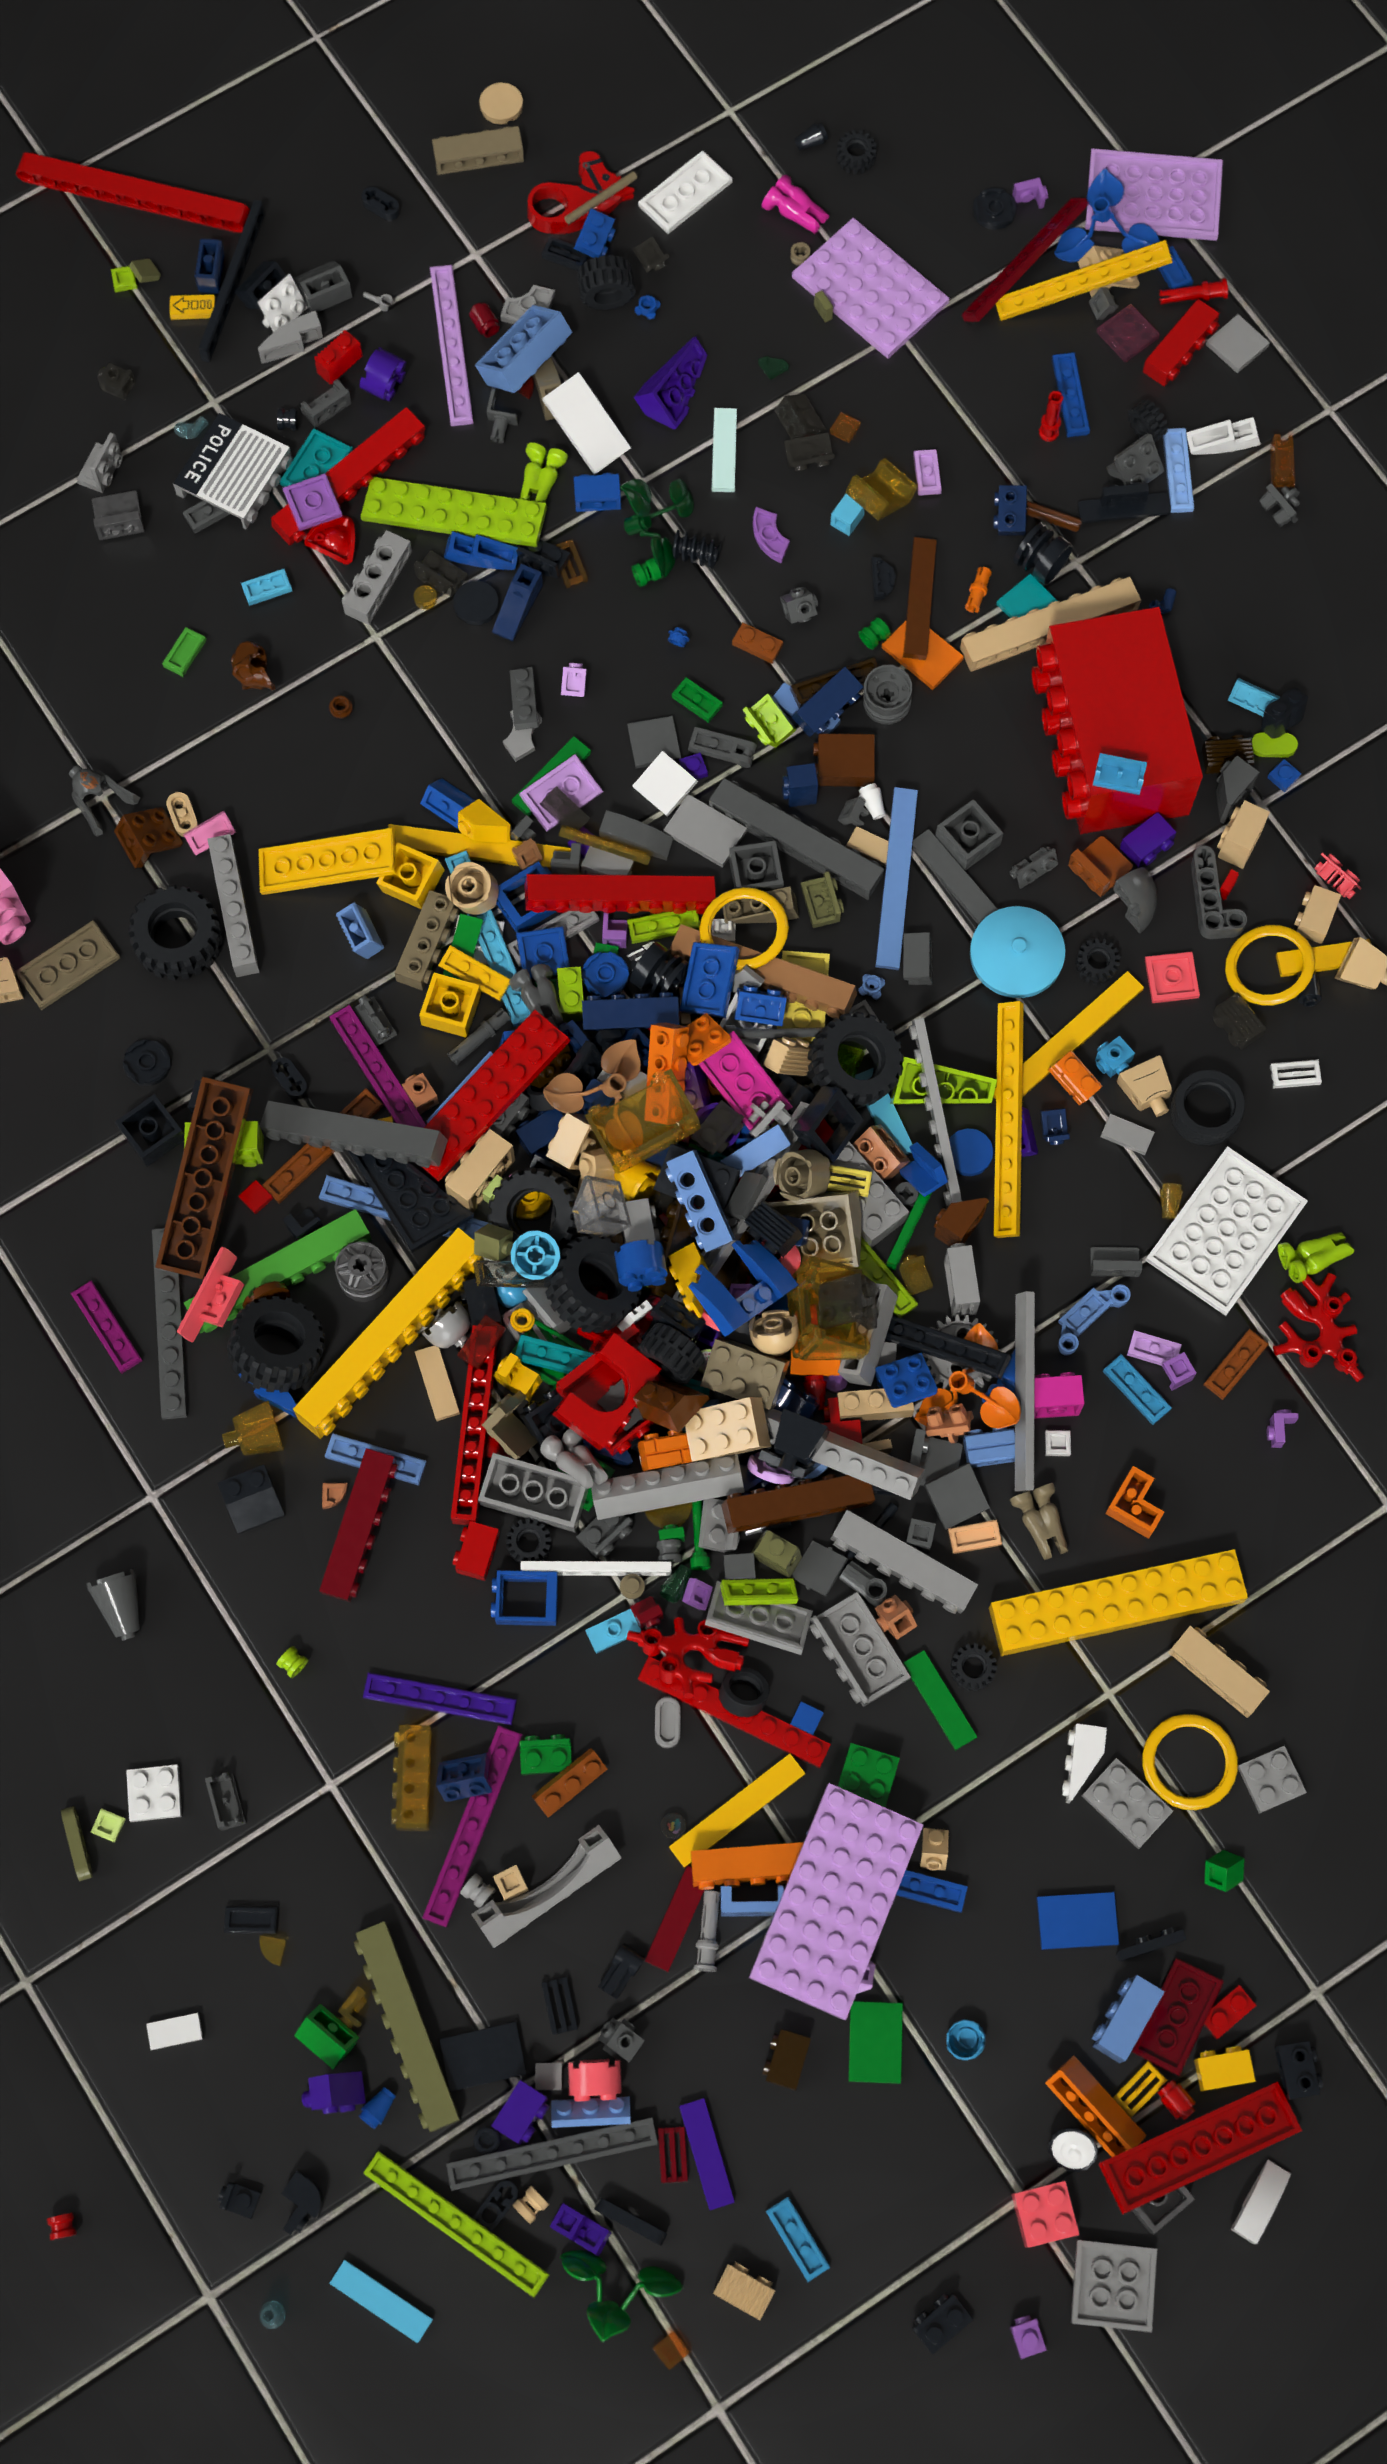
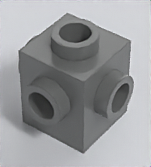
[780,587,818,624]
[598,2018,645,2062]

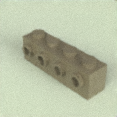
[395,890,459,990]

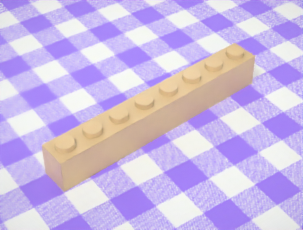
[960,577,1141,672]

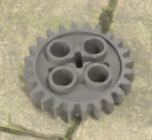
[923,1314,1000,1393]

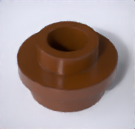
[329,696,353,719]

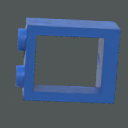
[496,861,556,933]
[491,1571,558,1626]

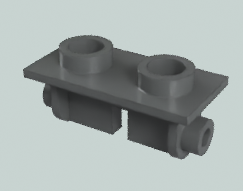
[1009,847,1058,889]
[353,996,397,1046]

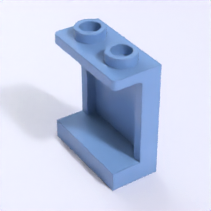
[720,1885,784,1917]

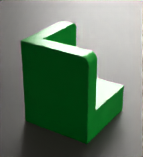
[1204,1850,1245,1892]

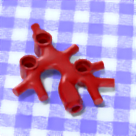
[1273,1273,1365,1383]
[627,1617,750,1698]

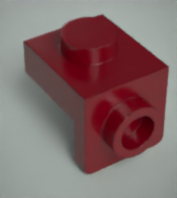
[630,1596,663,1629]

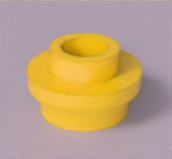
[510,1308,535,1333]

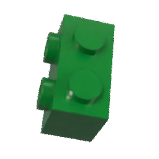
[294,2004,360,2070]

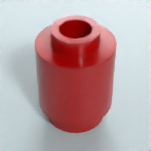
[1157,2079,1196,2120]

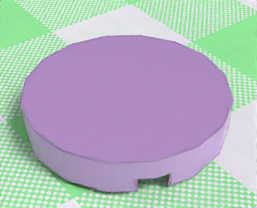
[747,1452,795,1484]

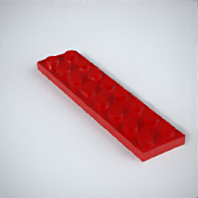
[422,1010,570,1182]
[1099,2082,1302,2215]

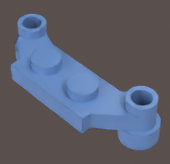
[1058,1285,1131,1356]

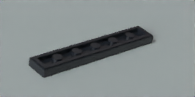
[885,1315,1011,1379]

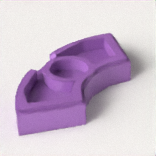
[753,507,790,563]

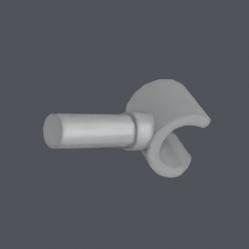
[363,291,393,312]

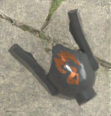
[69,765,140,836]

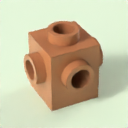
[874,1595,917,1640]

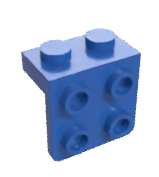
[875,1352,938,1408]

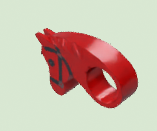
[527,151,634,234]

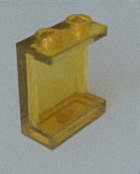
[845,458,918,521]

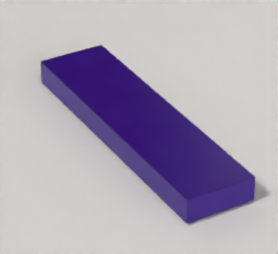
[679,2098,735,2211]

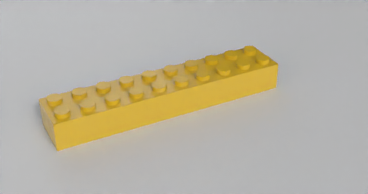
[293,1227,483,1439]
[989,1549,1248,1656]

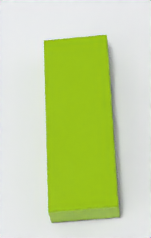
[627,910,700,944]
[720,1578,798,1606]

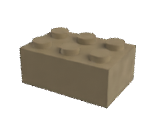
[700,1337,790,1410]

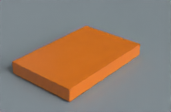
[882,621,964,690]

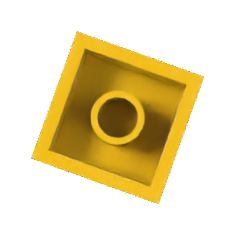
[376,843,445,909]
[419,973,481,1038]

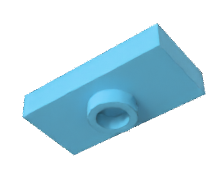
[241,569,292,606]
[1228,678,1280,717]
[585,1609,641,1654]

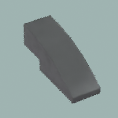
[599,810,674,860]

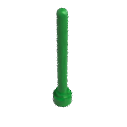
[690,1462,711,1571]

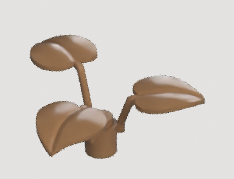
[543,1039,643,1152]

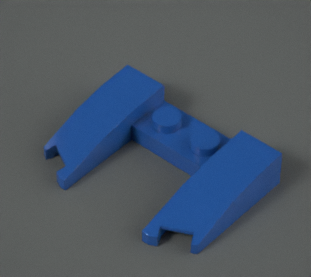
[688,1240,799,1337]

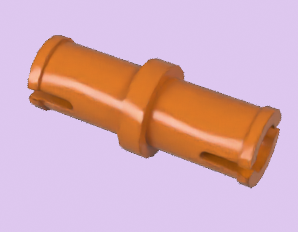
[965,567,992,613]

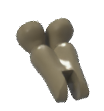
[1010,1483,1068,1560]

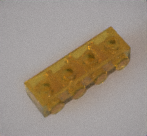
[391,1725,432,1831]

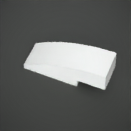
[1186,417,1261,454]
[1231,2160,1291,2244]

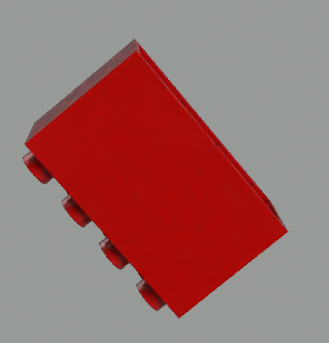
[1032,607,1203,834]

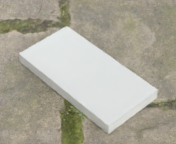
[638,150,732,234]
[542,372,631,475]

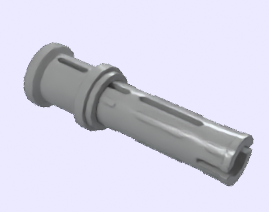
[694,1891,720,1972]

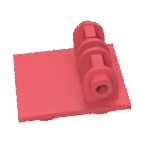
[1314,853,1361,900]

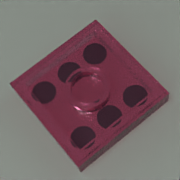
[1096,304,1160,363]

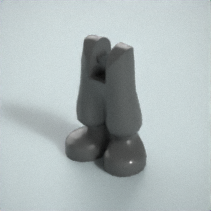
[509,964,564,1026]

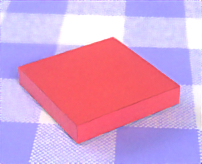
[1145,952,1200,1003]

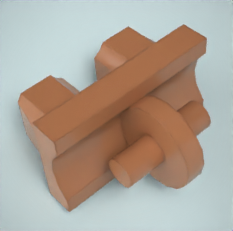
[926,1403,974,1443]

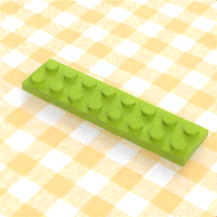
[361,477,547,547]

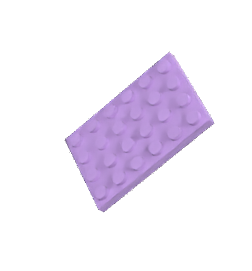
[1085,149,1223,241]
[792,218,949,359]

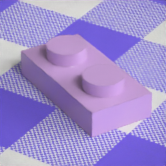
[913,449,941,496]
[1127,1330,1182,1366]

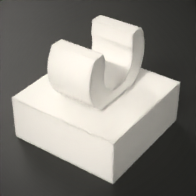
[712,919,735,943]

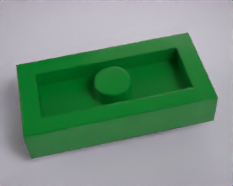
[672,677,723,723]

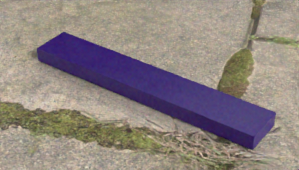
[363,1672,517,1726]

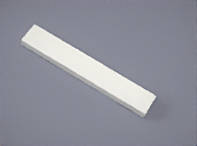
[521,1561,671,1576]

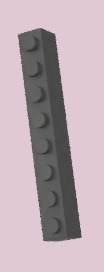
[709,778,884,900]
[260,1101,448,1168]

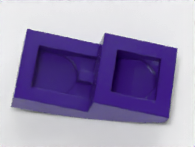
[550,2203,612,2256]

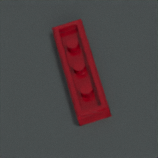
[645,1866,705,1972]

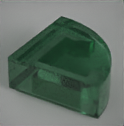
[758,356,789,380]

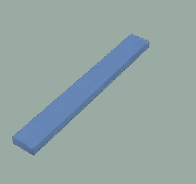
[875,787,918,970]
[319,1175,491,1240]

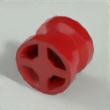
[47,2213,77,2240]

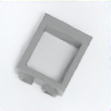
[944,1243,980,1317]

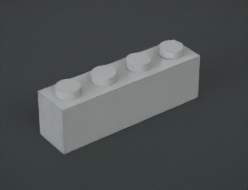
[838,1282,898,1386]

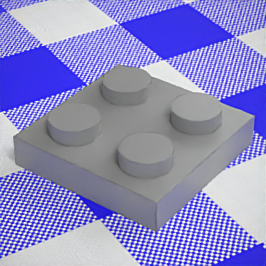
[1238,1746,1307,1814]

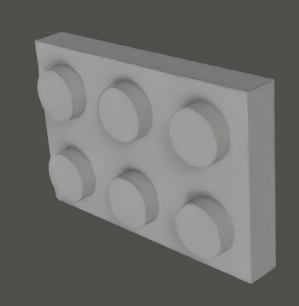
[1082,1758,1173,1849]

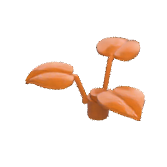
[914,1323,1021,1429]

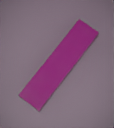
[71,1280,142,1374]

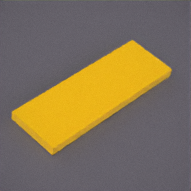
[259,828,396,895]

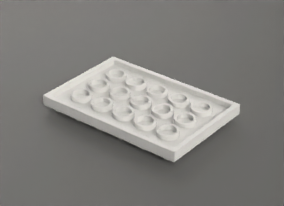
[1145,1146,1308,1316]

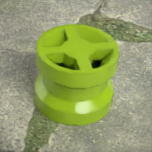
[276,1646,308,1678]

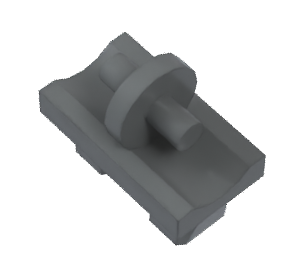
[1259,483,1300,527]

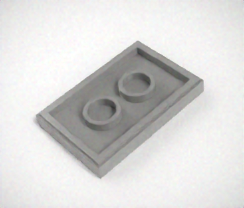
[663,794,747,868]

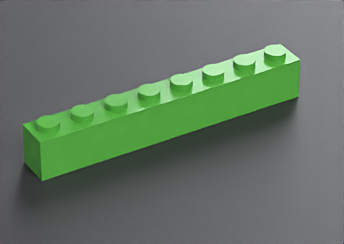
[184,1209,372,1334]

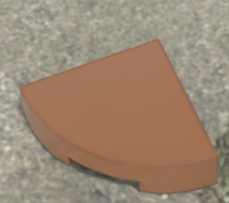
[322,1483,348,1509]

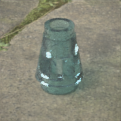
[259,2301,285,2329]

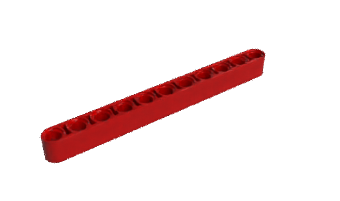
[16,152,250,233]

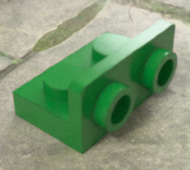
[519,1735,572,1775]

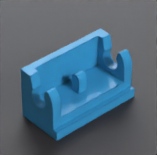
[1092,753,1147,795]

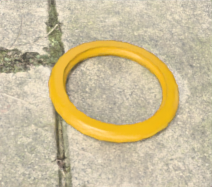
[699,887,789,970]
[1225,925,1315,1005]
[1142,1714,1238,1810]

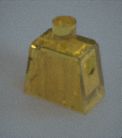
[222,1401,284,1456]

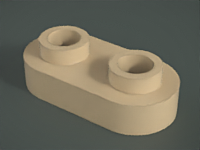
[166,792,198,837]

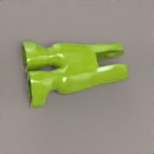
[520,443,568,503]
[1278,1232,1354,1283]

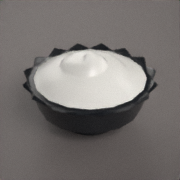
[1048,2127,1099,2173]

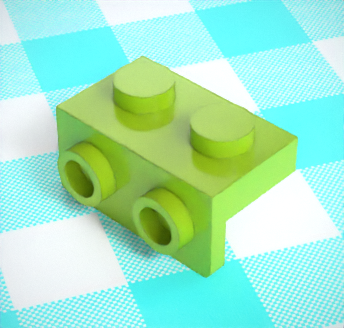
[743,693,796,748]

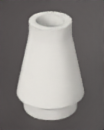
[859,783,886,820]

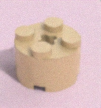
[445,862,499,915]

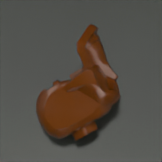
[231,641,276,690]

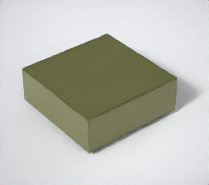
[129,259,161,283]
[814,290,833,323]

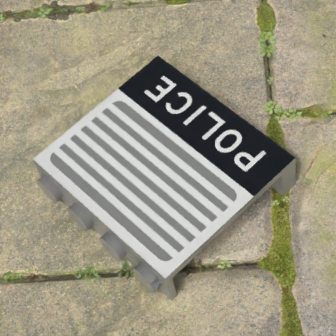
[173,413,292,529]

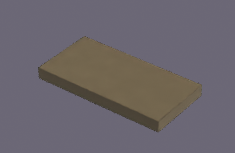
[14,920,120,1011]

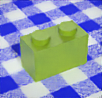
[557,966,584,1023]

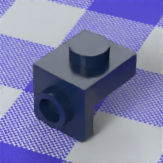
[1040,1107,1070,1145]

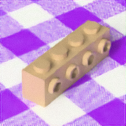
[1168,1626,1270,1718]

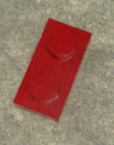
[1204,1985,1257,2040]

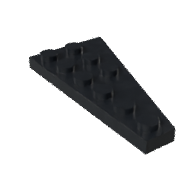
[347,1150,474,1253]

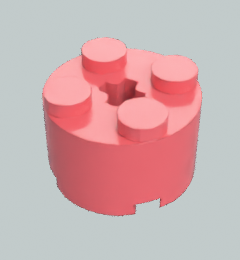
[568,2059,622,2101]

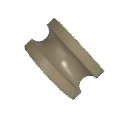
[790,242,810,266]

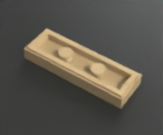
[415,1346,460,1422]

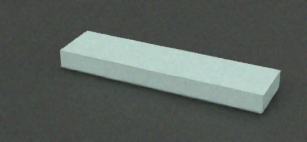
[712,408,737,492]

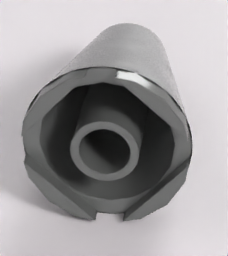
[86,1568,140,1641]

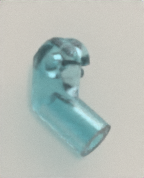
[174,416,208,439]

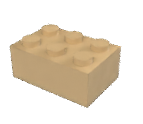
[445,1129,515,1213]
[685,1397,771,1462]

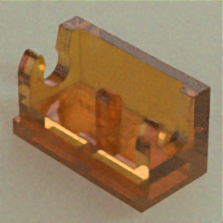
[1270,434,1295,487]

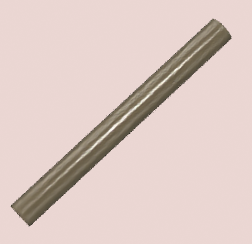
[564,171,638,224]

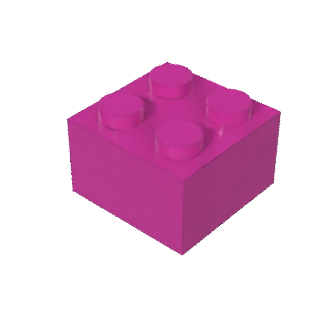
[1034,1372,1084,1419]

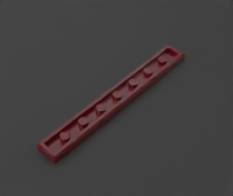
[961,198,1089,322]

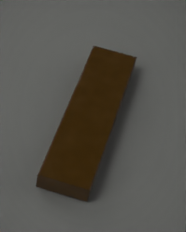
[790,657,879,709]

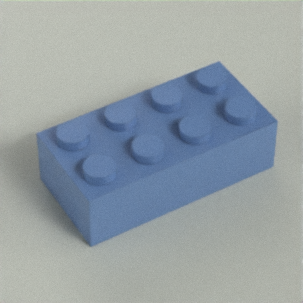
[475,305,572,393]

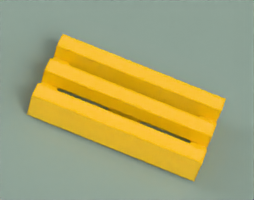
[1113,2061,1167,2118]

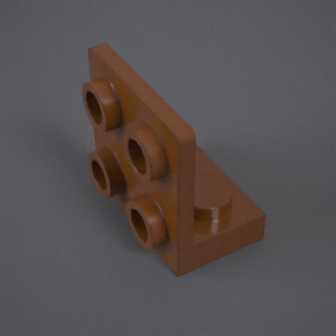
[114,807,183,869]

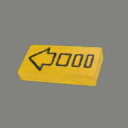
[170,295,216,320]

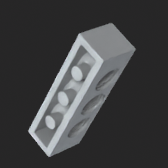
[342,530,412,625]

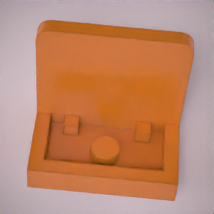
[686,1013,732,1066]

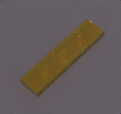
[558,825,651,865]

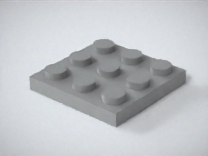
[1071,2240,1157,2332]

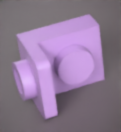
[561,663,587,697]

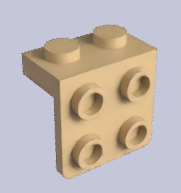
[1078,246,1140,298]

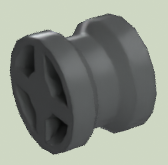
[894,1182,918,1210]
[656,1539,682,1564]

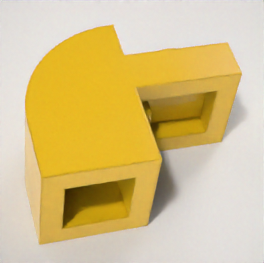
[493,1353,542,1402]

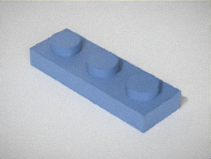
[551,2096,631,2128]

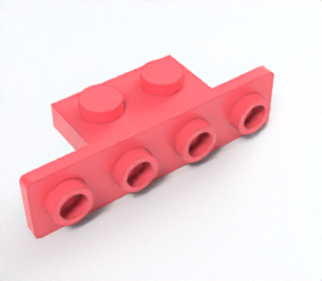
[177,1247,245,1342]

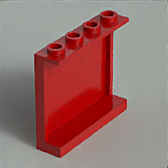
[556,1324,670,1457]

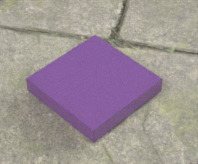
[283,473,342,531]

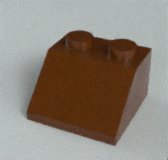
[934,1198,989,1247]
[633,1381,709,1433]

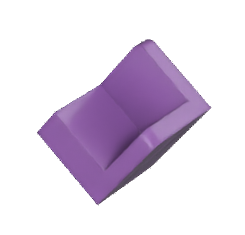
[602,913,628,948]
[1162,1352,1196,1391]

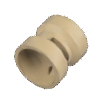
[513,2186,549,2224]

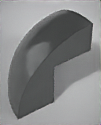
[1113,867,1157,934]

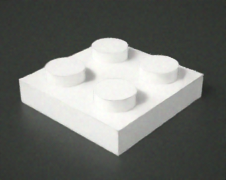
[126,1765,182,1822]

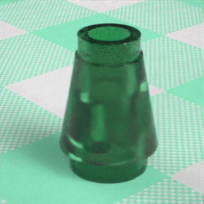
[660,1565,692,1604]

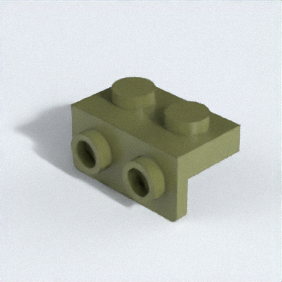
[801,871,844,928]

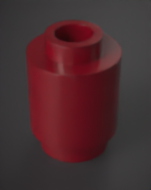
[469,303,499,337]

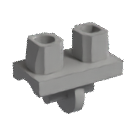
[748,1100,792,1138]

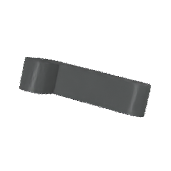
[1191,845,1247,939]

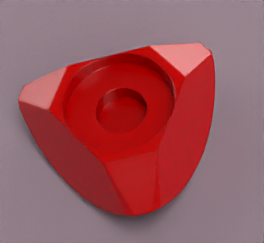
[304,515,355,565]

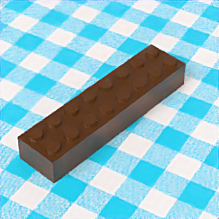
[155,1077,254,1279]

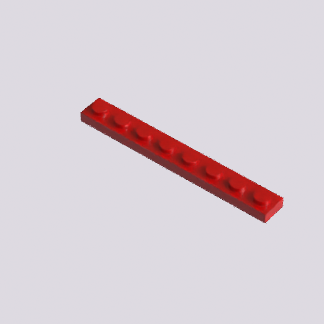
[638,1656,831,1768]

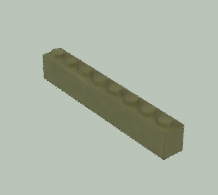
[354,1921,461,2133]

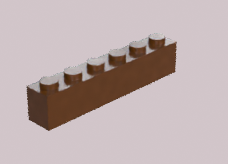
[721,1474,875,1534]

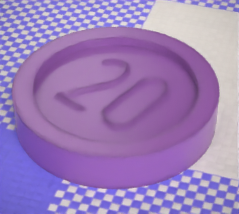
[824,1375,848,1393]

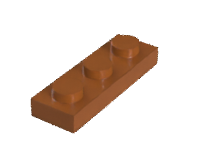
[531,1748,607,1818]

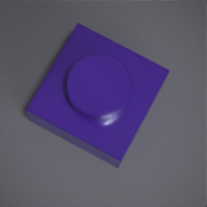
[679,753,708,780]

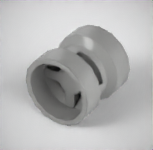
[460,1873,496,1909]

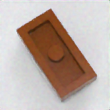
[732,623,783,664]

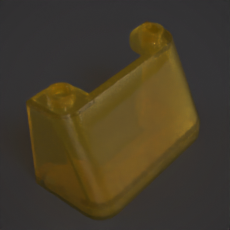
[585,1069,701,1174]
[787,1256,870,1361]

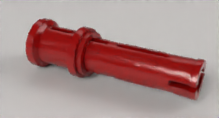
[1159,278,1228,305]
[1039,391,1063,442]

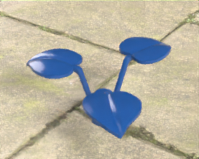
[1054,168,1160,262]

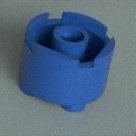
[614,1240,668,1292]

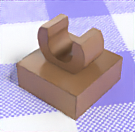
[512,838,543,871]

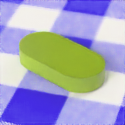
[1251,732,1298,757]

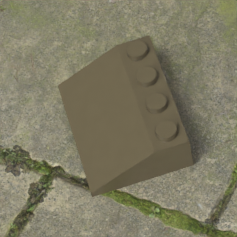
[765,1190,862,1273]

